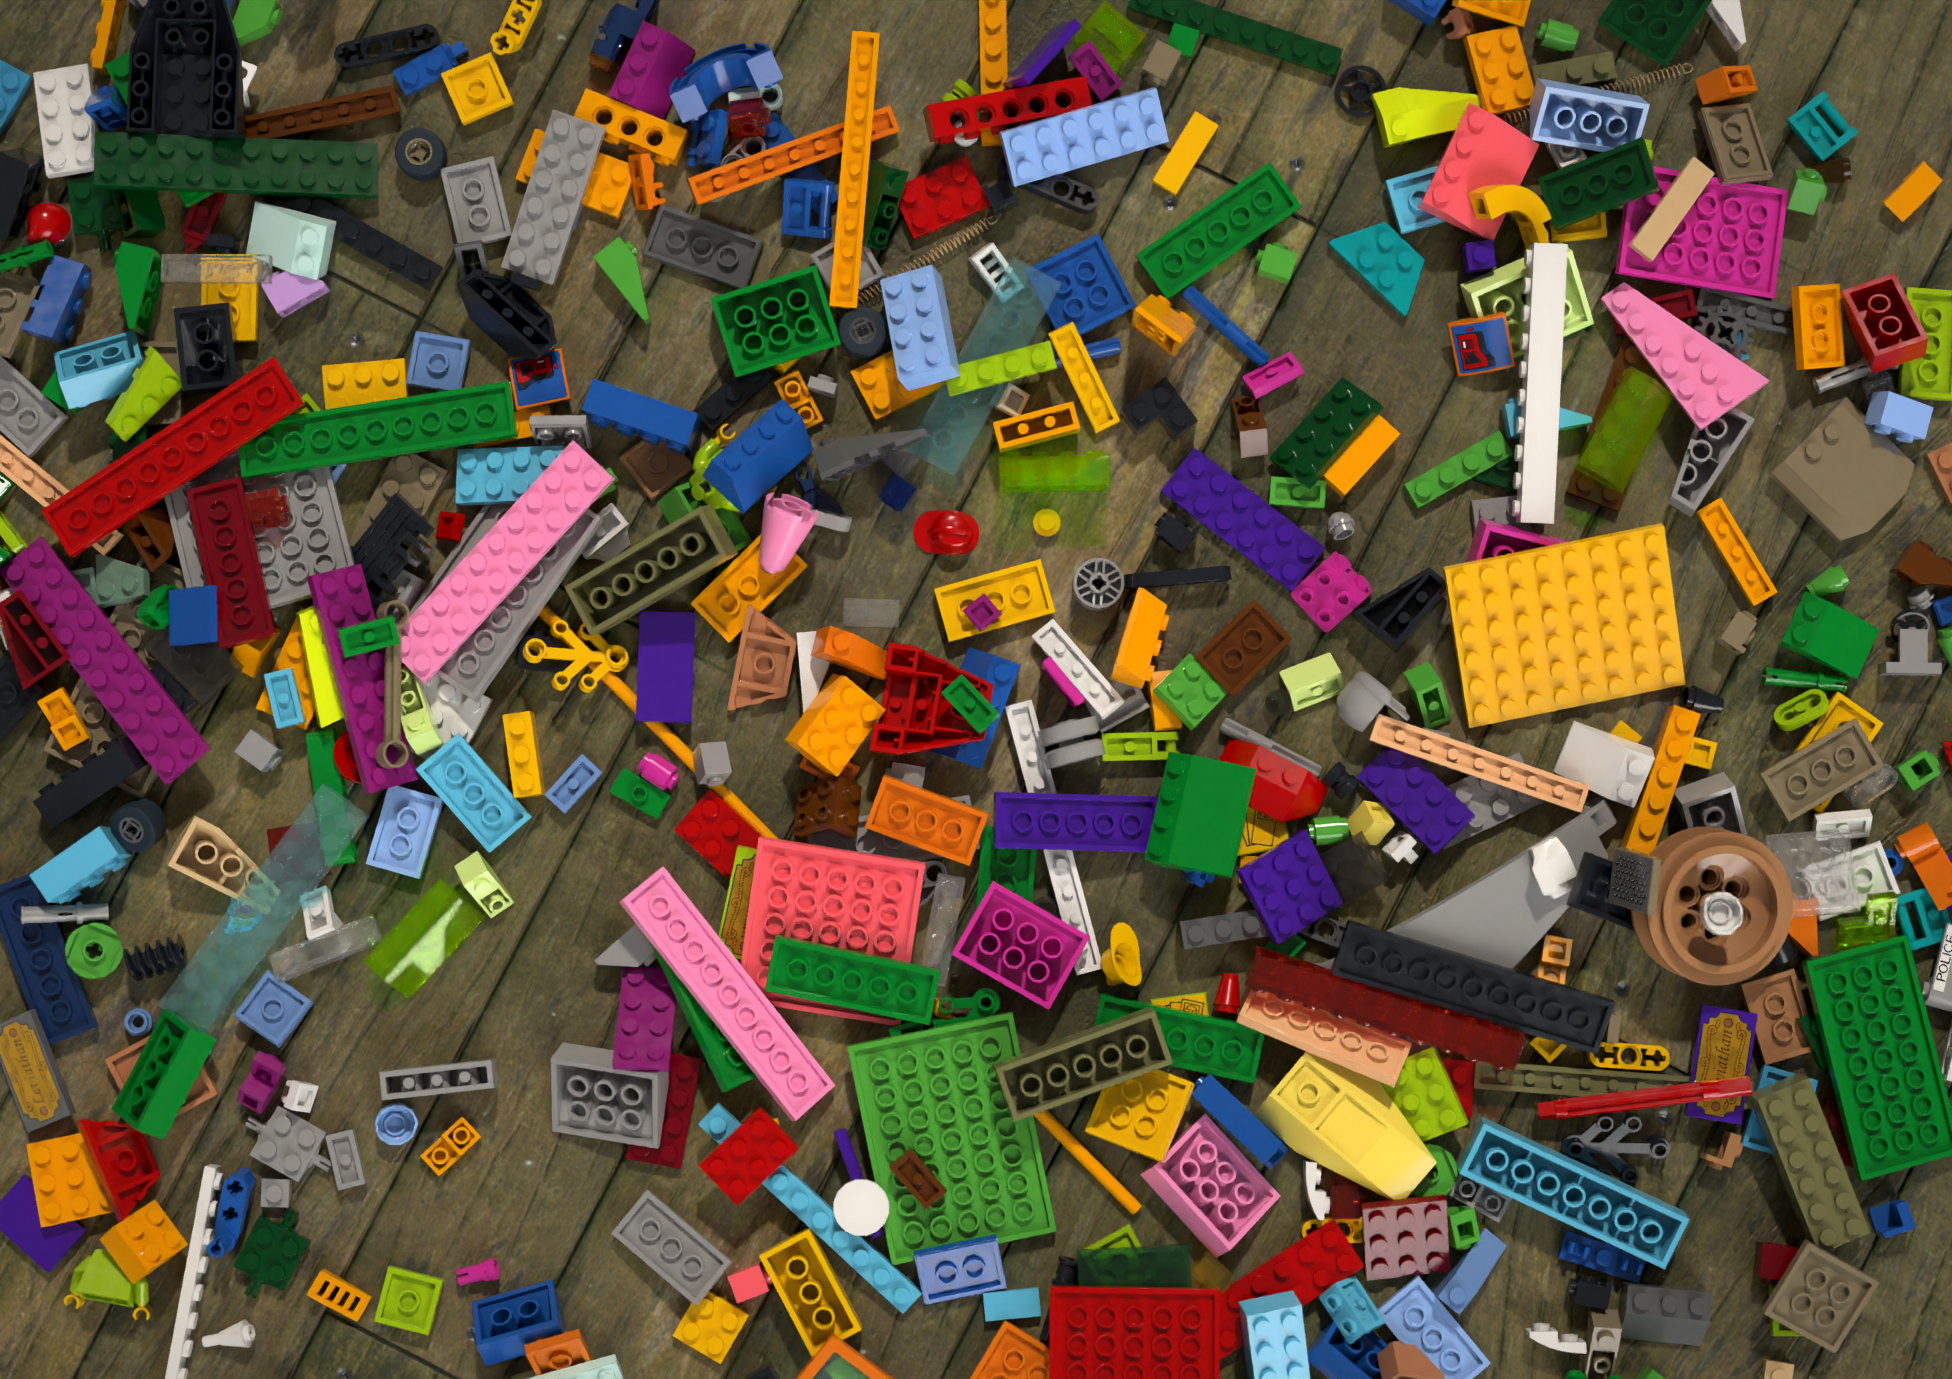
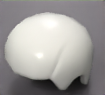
[1699,892,1743,935]

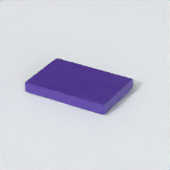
[1002,18,1081,90]
[0,1174,88,1273]

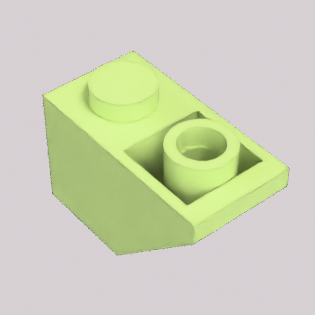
[454,851,514,918]

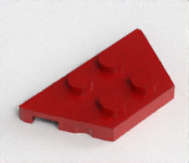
[76,1118,161,1222]

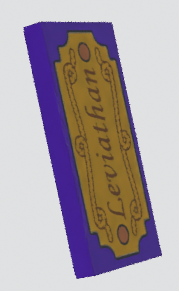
[1684,1004,1758,1125]

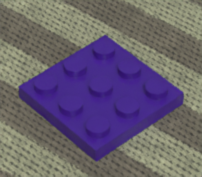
[1236,830,1343,944]

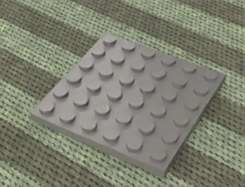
[165,450,355,609]

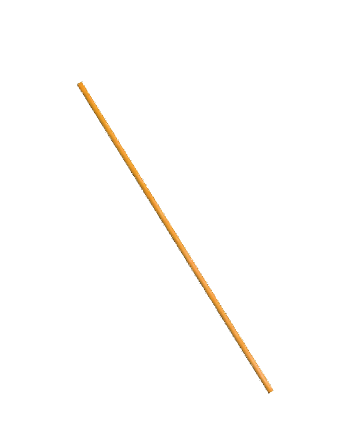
[538,605,1142,1215]

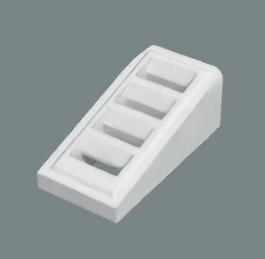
[968,243,1024,304]

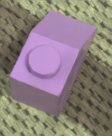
[261,271,331,318]

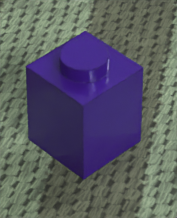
[1460,240,1496,276]

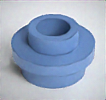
[124,1008,153,1036]

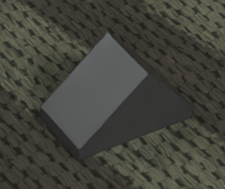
[454,240,491,279]

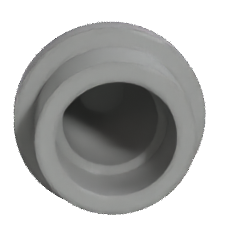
[1328,512,1355,540]

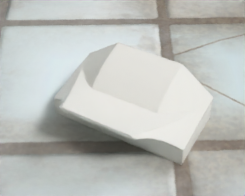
[581,503,630,562]
[1529,836,1577,899]

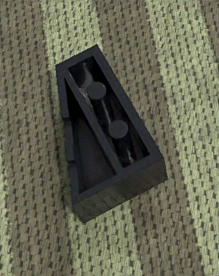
[0,148,45,242]
[1354,567,1447,653]

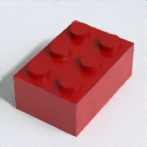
[1841,273,1928,374]

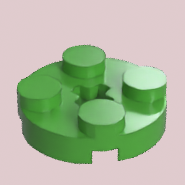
[65,923,123,980]
[1411,1143,1458,1197]

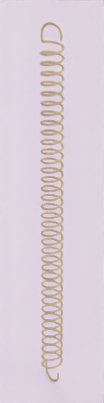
[1499,63,1693,124]
[831,216,998,319]

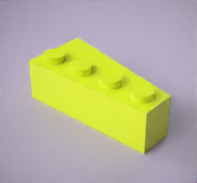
[296,605,344,728]

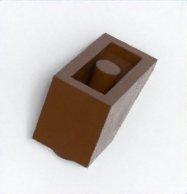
[124,508,175,572]

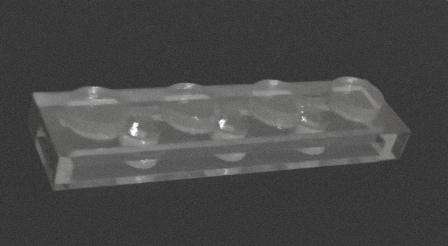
[161,254,273,284]
[921,873,966,987]
[269,914,383,983]

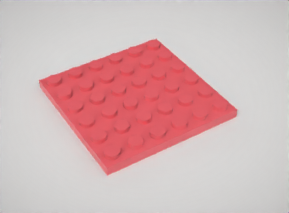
[741,836,926,1026]

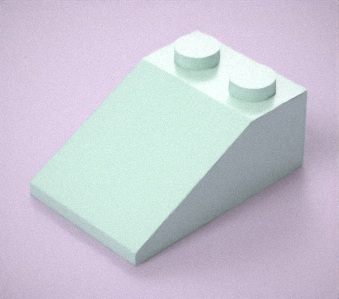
[246,201,336,280]

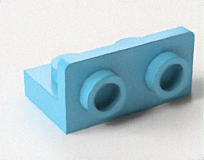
[1319,1275,1386,1344]

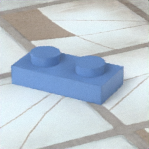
[544,754,603,814]

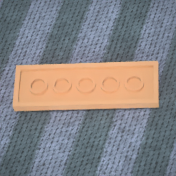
[1237,979,1412,1087]

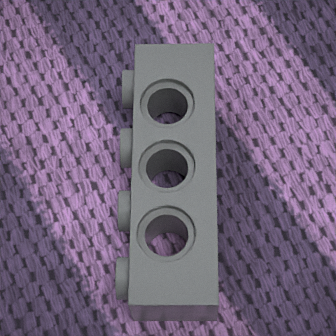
[379,1058,499,1100]

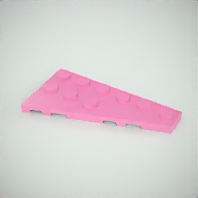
[1601,282,1770,431]

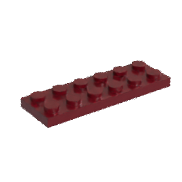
[186,476,277,650]

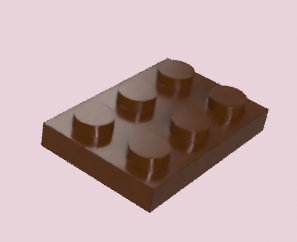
[1194,600,1292,697]

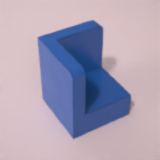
[1868,1199,1916,1238]

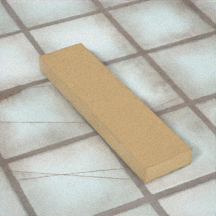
[1628,156,1715,262]

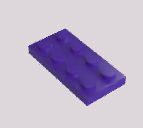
[1356,747,1475,856]

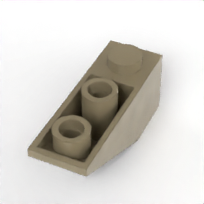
[1582,1307,1622,1379]

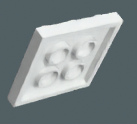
[408,674,492,759]

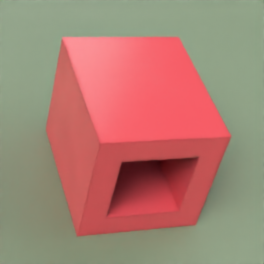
[728,1262,773,1303]

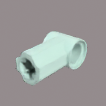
[728,84,783,115]

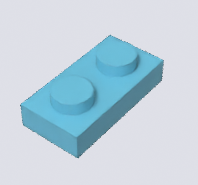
[264,668,306,729]

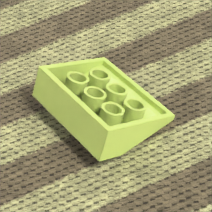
[1460,242,1594,358]

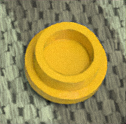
[1033,509,1061,537]

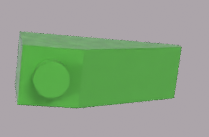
[593,237,651,325]

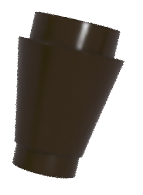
[1809,156,1851,183]

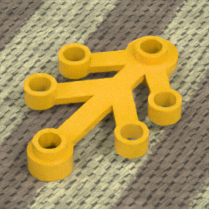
[522,620,629,693]

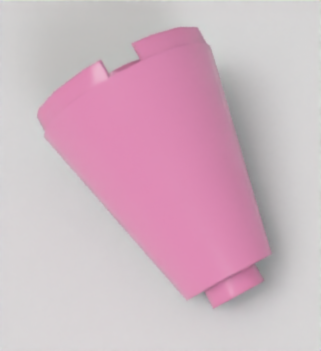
[758,493,819,573]

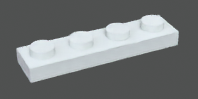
[1032,619,1124,720]

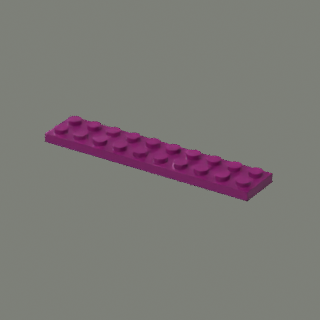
[0,536,212,784]

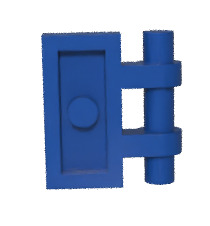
[685,109,729,168]

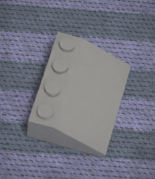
[551,1042,669,1149]

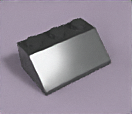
[1619,1281,1712,1346]

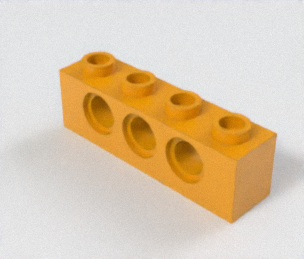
[574,88,689,167]

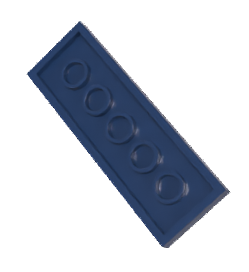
[0,872,99,1045]

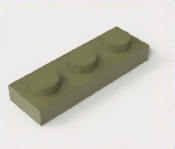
[1530,51,1617,88]

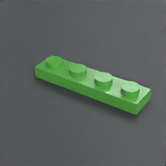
[1403,430,1513,509]

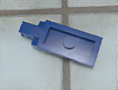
[392,41,469,97]

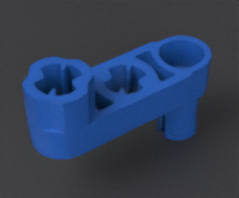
[207,1168,256,1259]

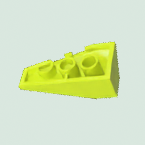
[1372,87,1482,148]

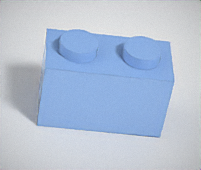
[1864,391,1934,443]

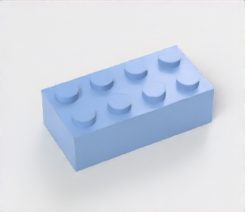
[880,264,960,391]

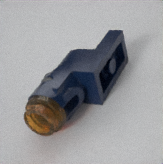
[588,0,659,73]

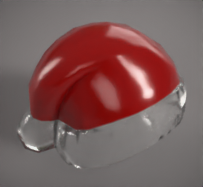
[21,202,73,248]

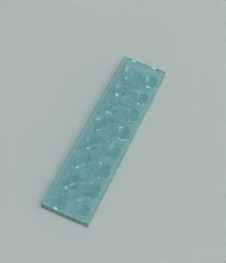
[906,257,1062,477]

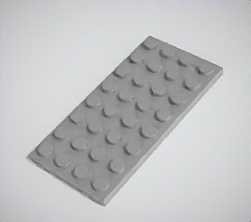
[410,504,604,702]

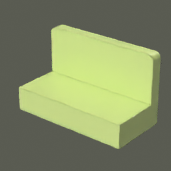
[1279,653,1345,711]

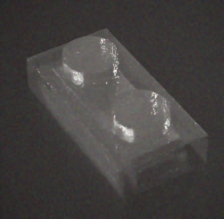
[843,598,900,628]

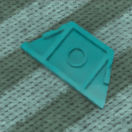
[1328,222,1425,318]

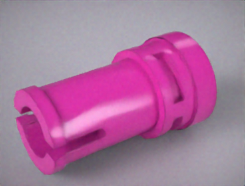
[456,1257,500,1286]

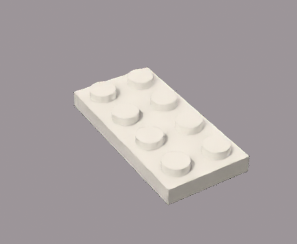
[33,63,99,179]

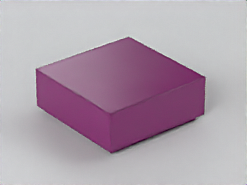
[963,593,1002,633]

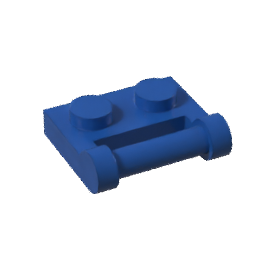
[782,177,835,238]

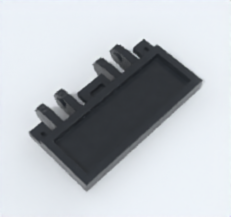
[351,493,435,608]

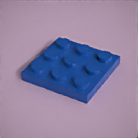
[1025,234,1136,336]

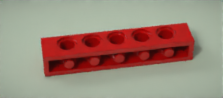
[923,76,1092,145]

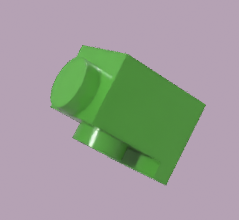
[1890,750,1941,792]
[1447,1204,1481,1250]

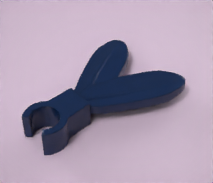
[795,467,843,532]

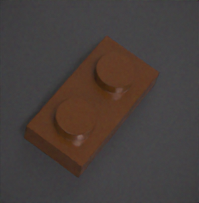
[889,1147,947,1209]

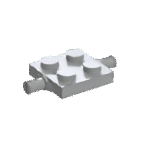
[245,1106,332,1182]

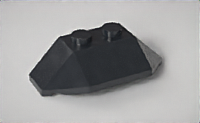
[457,269,557,360]

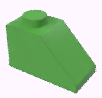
[233,0,282,47]
[1403,661,1452,729]

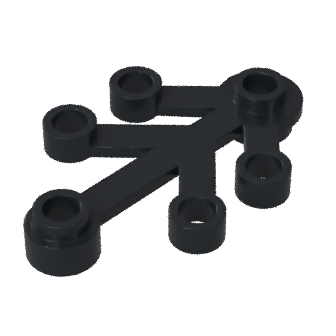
[1560,1113,1670,1184]

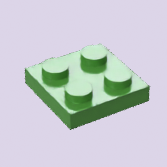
[1152,653,1228,730]

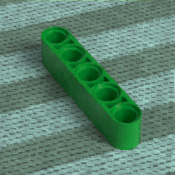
[306,728,357,867]

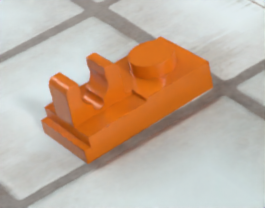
[628,153,666,210]

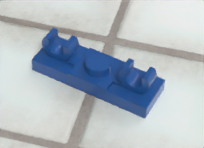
[1557,1230,1646,1283]

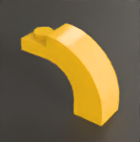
[1468,184,1552,249]

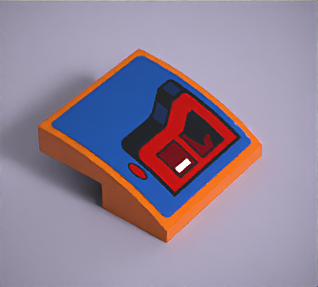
[1447,311,1515,376]
[508,348,572,412]

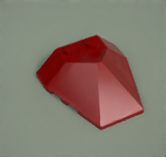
[870,642,994,755]

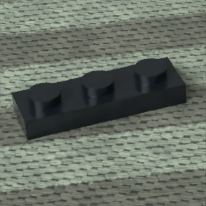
[694,368,774,432]

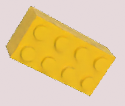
[759,1227,863,1356]

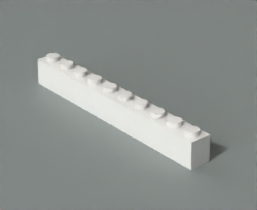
[1512,243,1568,524]

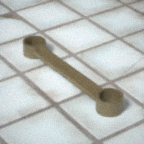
[375,600,410,769]

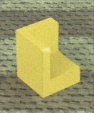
[1347,801,1395,846]

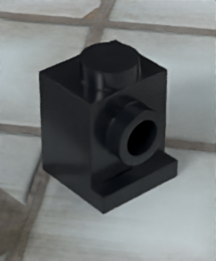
[1154,512,1199,555]
[1567,1275,1613,1310]

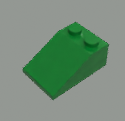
[114,241,168,339]
[1779,591,1880,680]

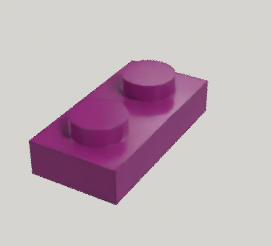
[1068,40,1123,102]

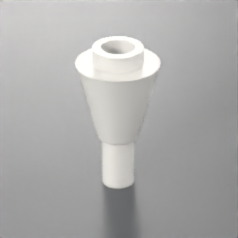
[202,1319,255,1348]

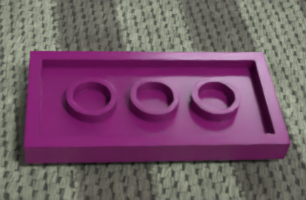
[612,966,677,1072]

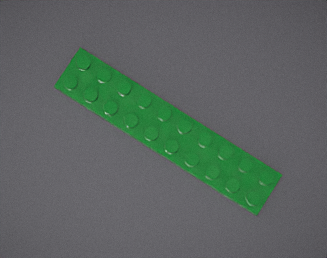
[238,381,518,480]

